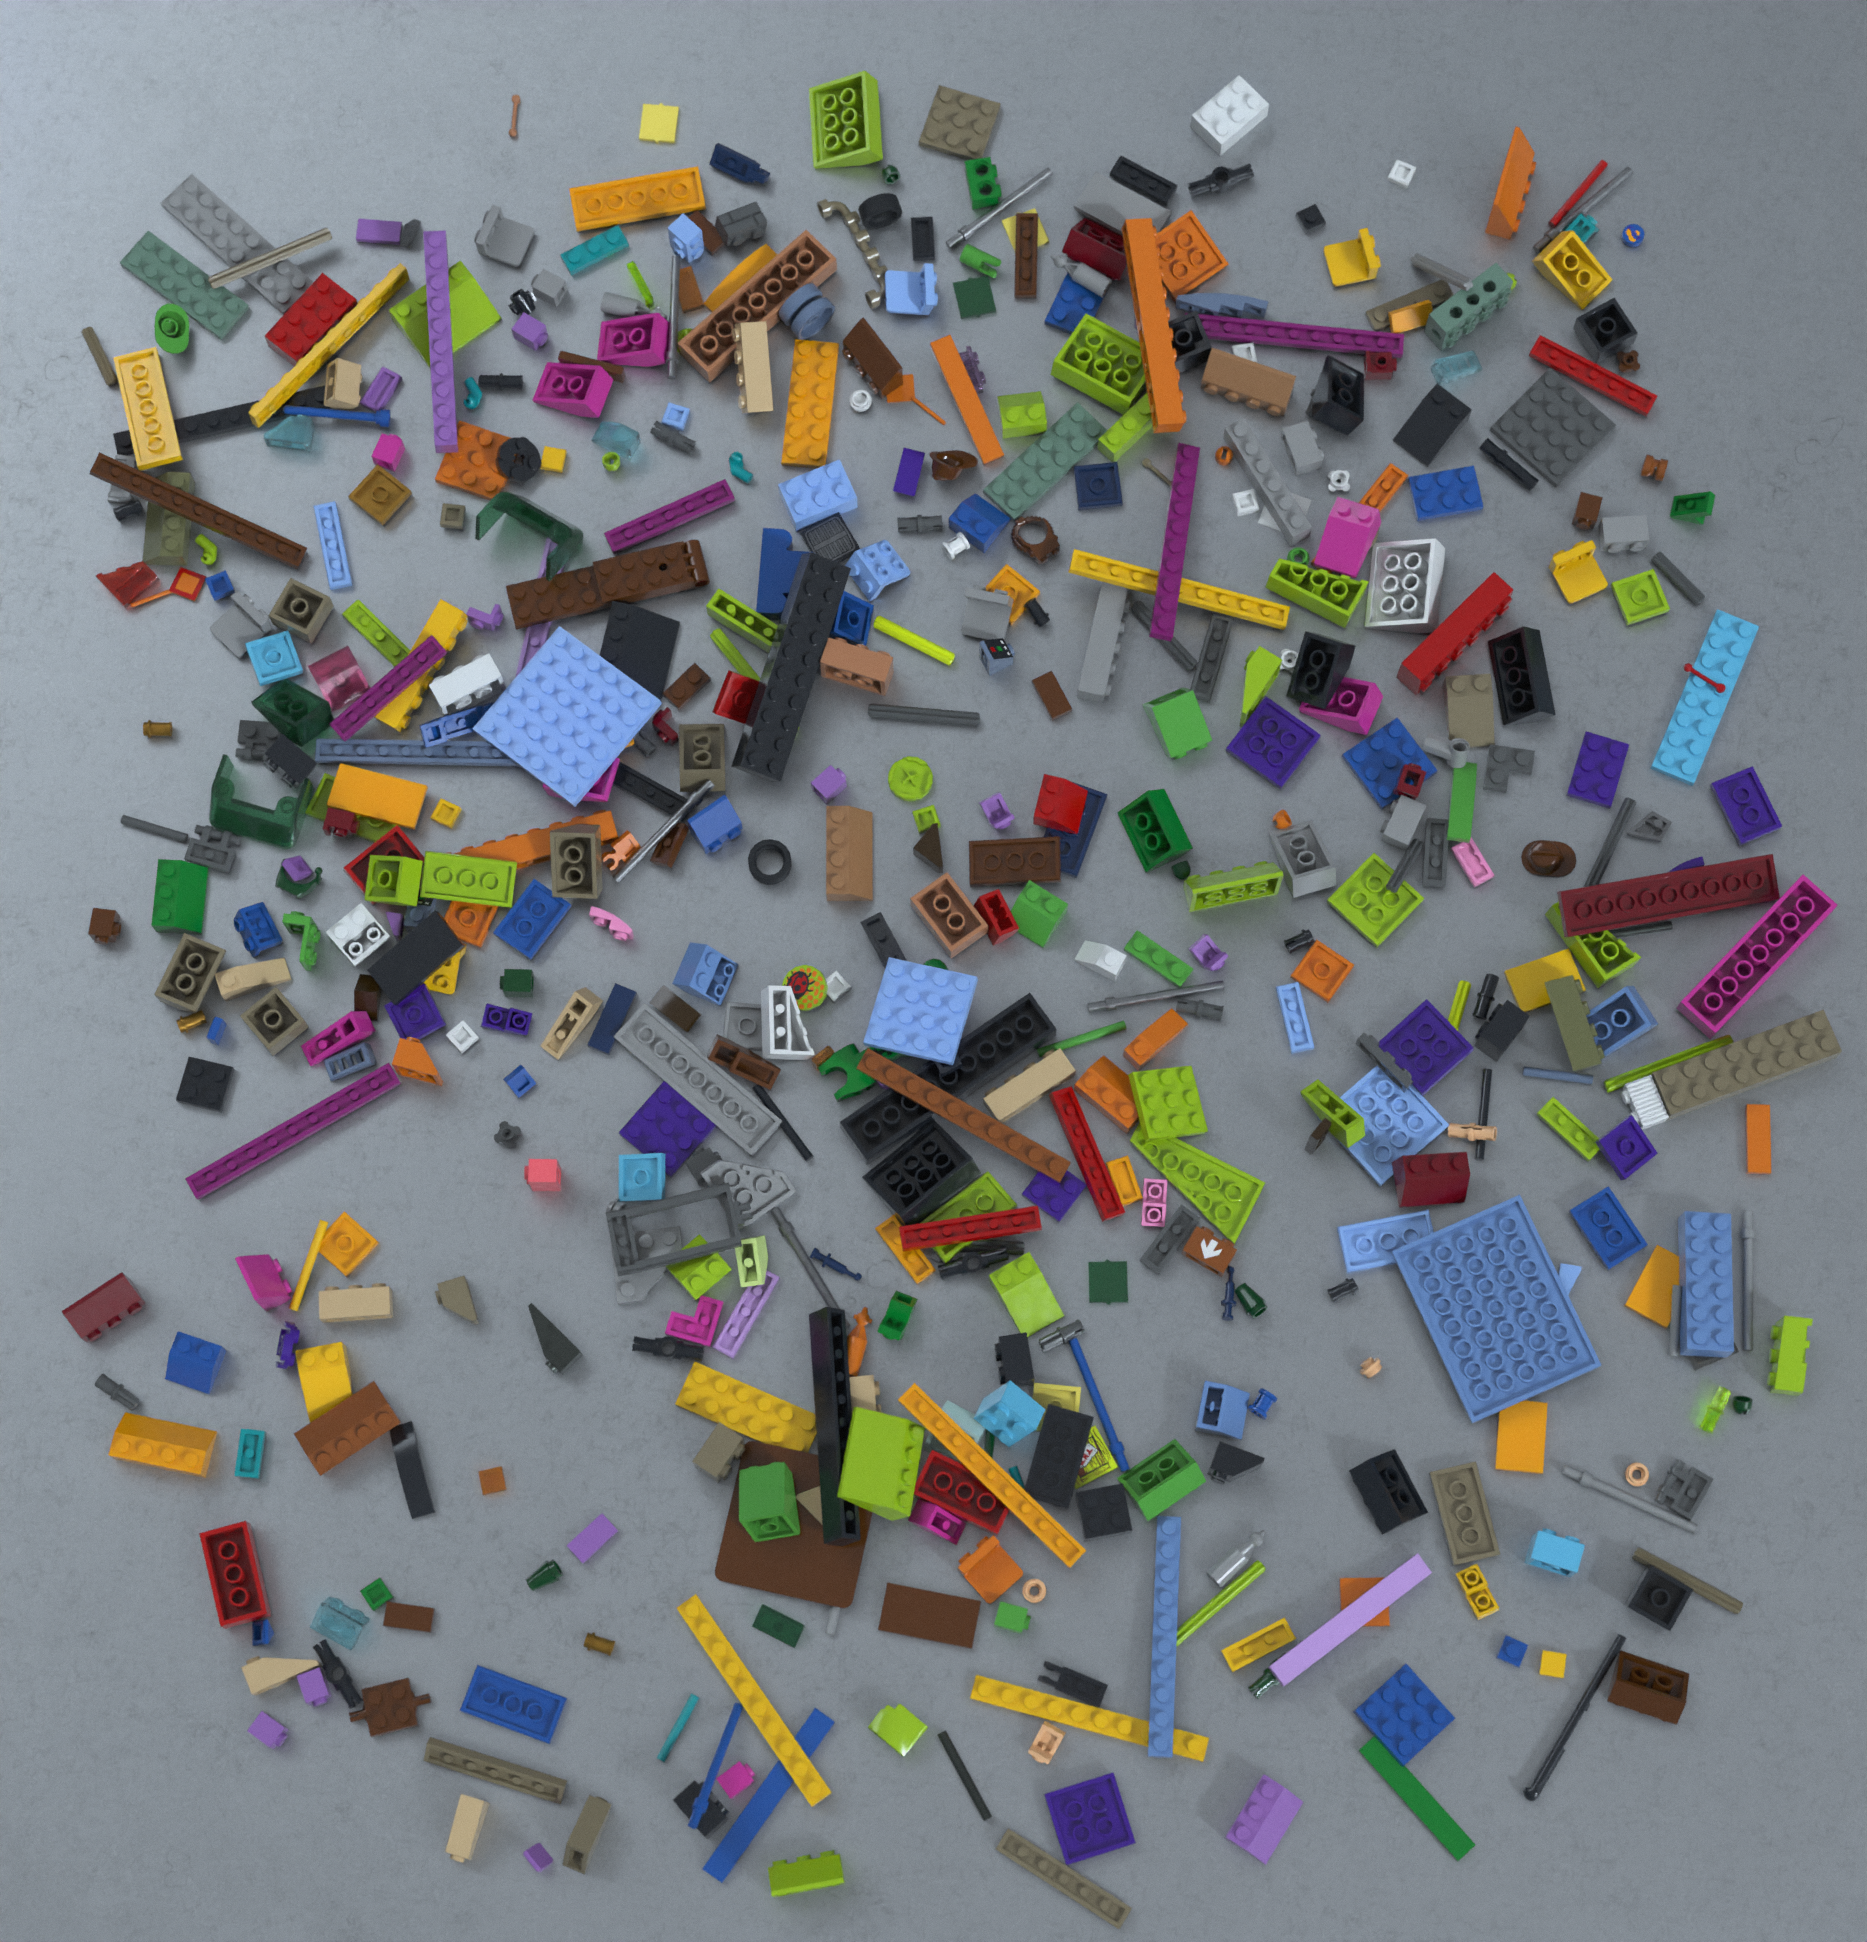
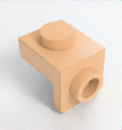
[1028,1721,1066,1764]

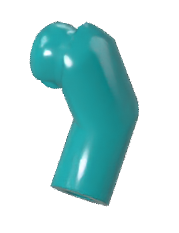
[463,377,482,409]
[728,452,753,484]

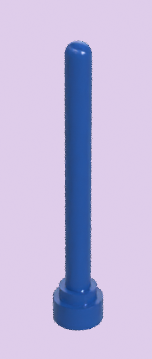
[283,405,390,428]

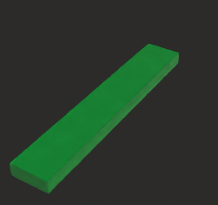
[1358,1736,1476,1862]

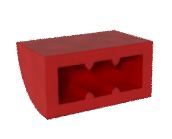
[973,889,1019,946]

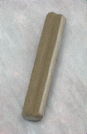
[82,327,118,386]

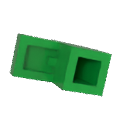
[877,1291,918,1341]

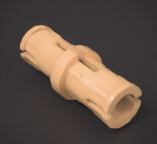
[1448,1123,1497,1141]

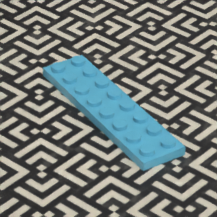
[1650,609,1759,786]

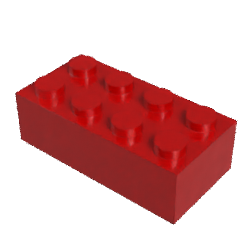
[264,273,357,367]
[913,1450,1010,1537]
[199,1521,272,1629]

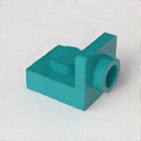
[1565,213,1600,243]

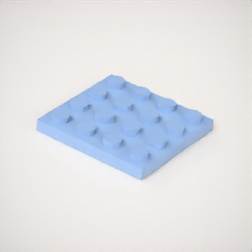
[863,957,978,1065]
[1317,1066,1449,1187]

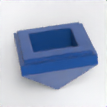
[252,1620,274,1646]

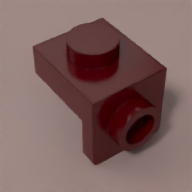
[652,707,679,747]

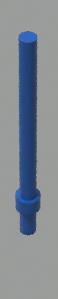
[1068,1338,1130,1472]
[688,1703,743,1829]

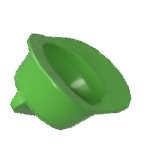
[154,304,189,354]

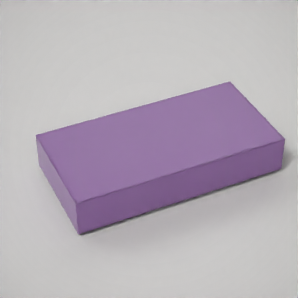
[356,219,403,245]
[360,366,402,413]
[567,1513,618,1564]

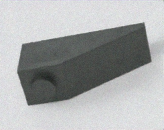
[528,1303,583,1375]

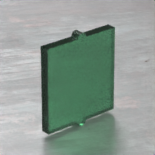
[953,276,996,319]
[1088,1259,1128,1305]

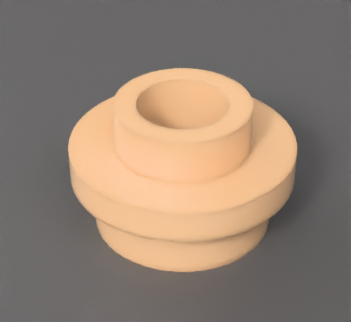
[1360,1357,1382,1378]
[1625,1463,1649,1487]
[1022,1579,1046,1603]

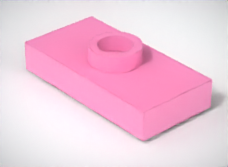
[1451,837,1494,888]

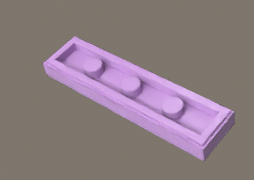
[712,1270,780,1359]

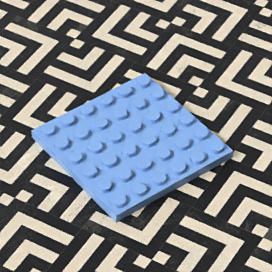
[472,626,662,807]

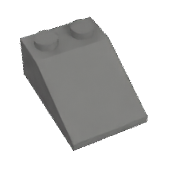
[1269,820,1336,898]

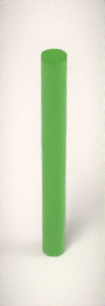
[1037,1020,1127,1058]

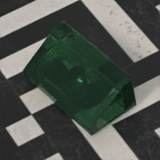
[752,1604,805,1648]

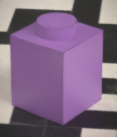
[511,312,548,351]
[811,765,847,805]
[297,1667,332,1707]
[247,1711,288,1749]

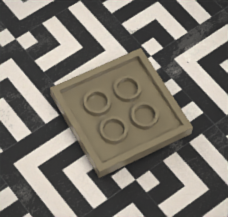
[919,85,1001,160]

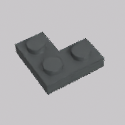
[1483,744,1535,793]

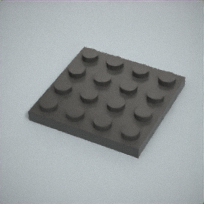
[1490,368,1616,488]

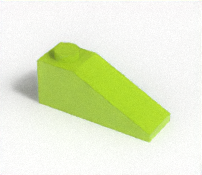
[1300,1079,1365,1148]

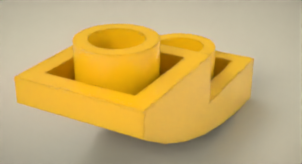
[1455,1564,1499,1620]

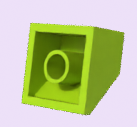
[997,391,1047,439]
[364,855,423,906]
[665,1234,732,1300]

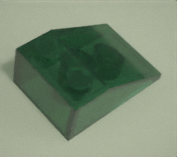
[251,678,334,747]

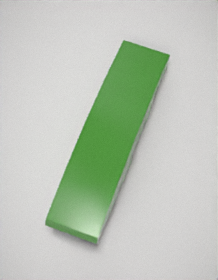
[1446,762,1477,843]

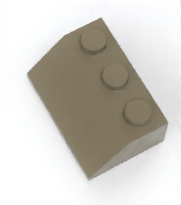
[550,824,603,899]
[154,933,226,1013]

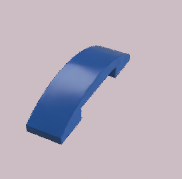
[419,702,494,748]

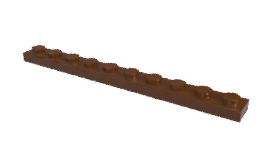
[90,452,307,570]

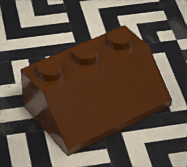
[842,317,903,399]
[1607,1650,1689,1725]

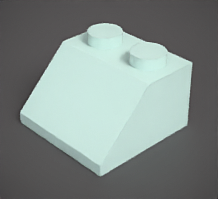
[923,1400,986,1464]

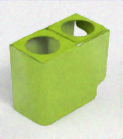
[868,1704,928,1757]

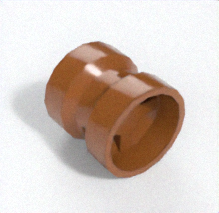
[1640,454,1668,482]

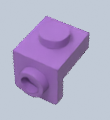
[466,604,503,631]
[979,792,1015,830]
[1188,934,1228,971]

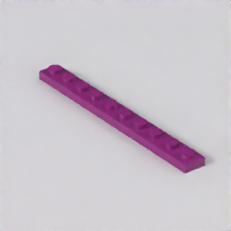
[1185,313,1404,358]
[1149,443,1200,642]
[185,1063,401,1200]

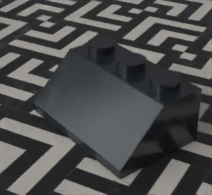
[1349,1449,1428,1535]

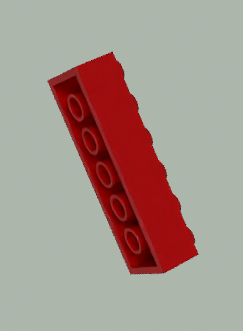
[1396,572,1514,695]

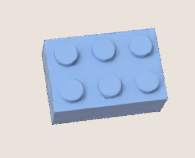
[778,459,858,532]

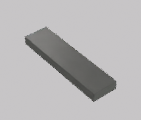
[1190,613,1234,703]

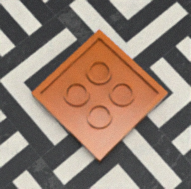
[1155,210,1229,302]
[435,420,517,503]

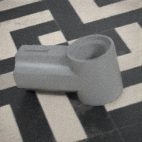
[1422,732,1470,768]

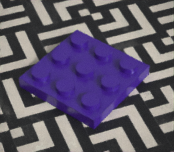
[1226,697,1321,790]
[1379,999,1474,1096]
[619,1081,716,1178]
[1044,1772,1136,1865]

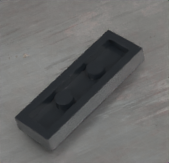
[1110,155,1178,206]

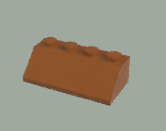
[294,1381,401,1476]

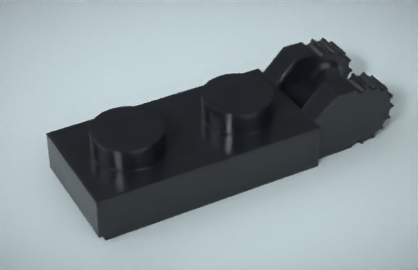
[1037,1661,1108,1708]

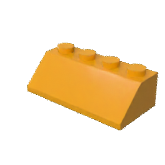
[108,1412,217,1478]

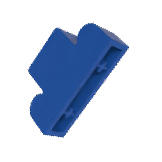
[756,528,813,621]

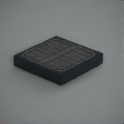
[800,512,860,563]

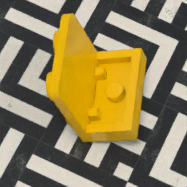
[1323,228,1381,287]
[1548,540,1608,604]
[421,944,467,994]

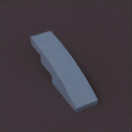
[1175,293,1269,318]

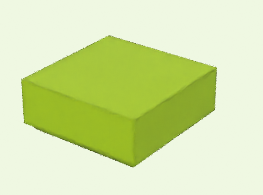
[912,805,941,834]

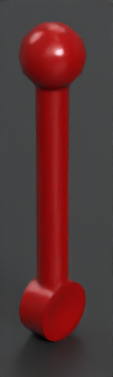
[1684,663,1726,693]

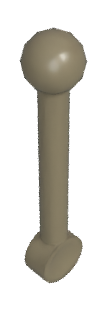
[1142,458,1171,489]

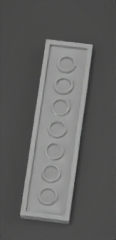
[161,174,313,315]
[614,1003,782,1157]

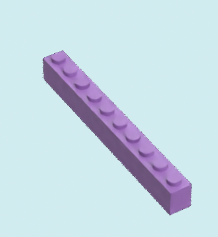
[423,230,458,453]

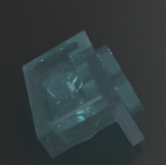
[310,1597,370,1650]

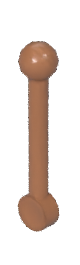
[508,95,520,137]

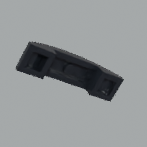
[389,1421,435,1519]

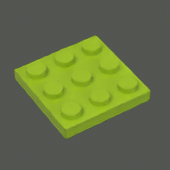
[1327,853,1424,948]
[1128,1066,1208,1141]

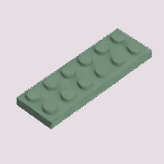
[120,231,249,340]
[983,402,1107,522]

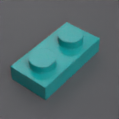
[234,1429,266,1479]

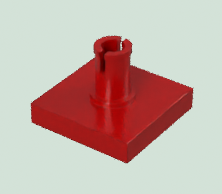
[712,670,759,724]

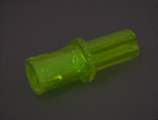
[1699,1386,1731,1434]

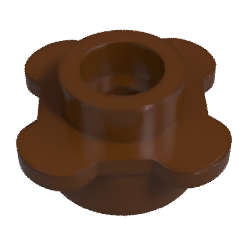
[1617,350,1640,373]

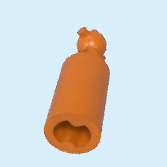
[847,1307,872,1377]

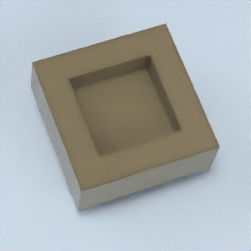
[440,503,466,529]

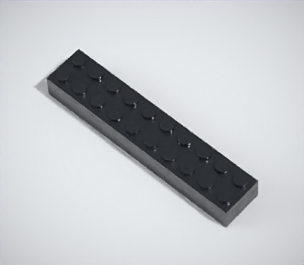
[731,552,851,782]
[840,993,1057,1165]

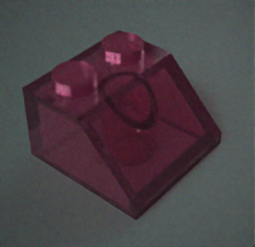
[308,646,370,712]

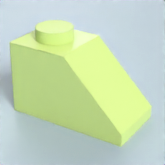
[735,1235,768,1287]

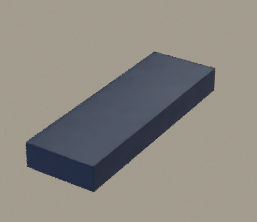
[588,983,637,1055]

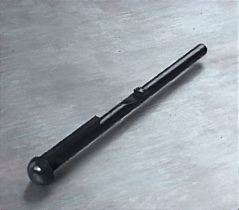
[1523,1634,1626,1801]

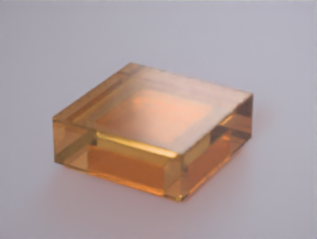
[811,1045,834,1071]
[478,1466,507,1495]

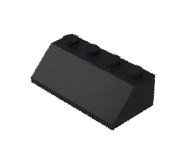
[1488,626,1556,726]

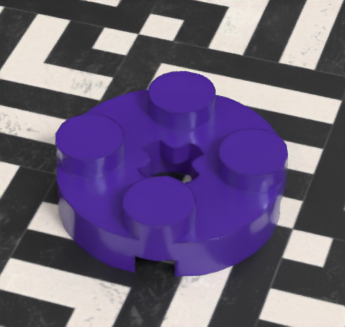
[276,1321,300,1369]

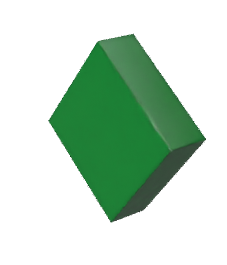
[360,1577,394,1611]

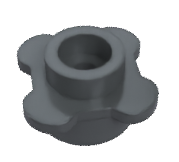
[494,1121,521,1148]

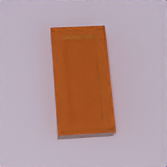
[670,266,704,314]

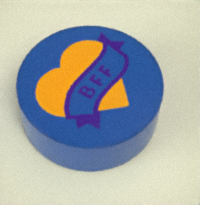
[1621,224,1645,247]

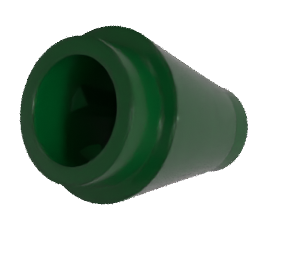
[1235,1283,1267,1319]
[526,1559,563,1591]

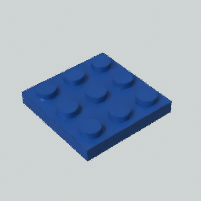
[1342,717,1438,810]
[1353,1664,1455,1767]

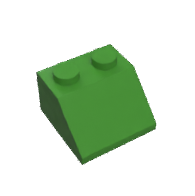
[1011,880,1068,948]

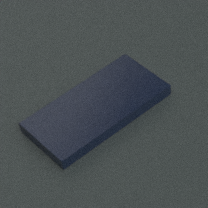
[1043,782,1108,878]

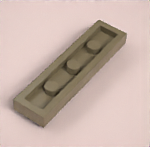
[1365,279,1454,332]

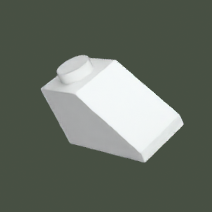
[1074,940,1127,982]

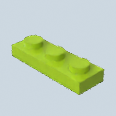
[1536,1097,1600,1162]

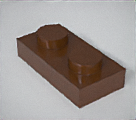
[663,663,711,710]
[650,822,689,868]

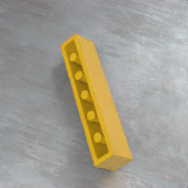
[374,599,468,733]

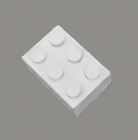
[1190,75,1269,156]
[429,653,506,716]

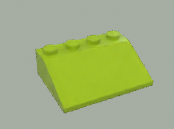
[809,71,883,169]
[389,260,502,369]
[1050,314,1146,415]
[1183,861,1284,912]
[837,1407,925,1521]

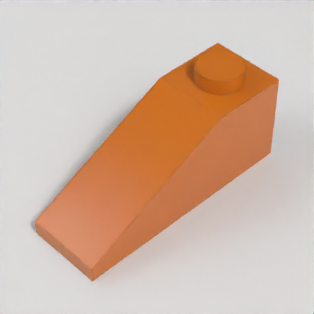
[1123,1008,1188,1071]

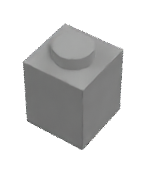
[531,269,568,307]

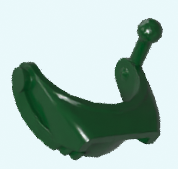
[275,859,323,899]

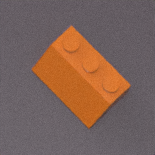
[1074,1055,1139,1134]

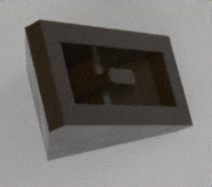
[913,823,943,873]
[354,974,382,1021]

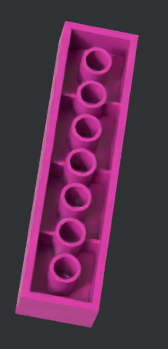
[1676,874,1838,1039]

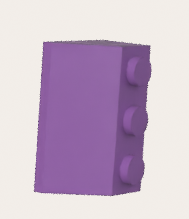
[1224,1775,1303,1865]

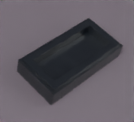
[911,217,935,261]

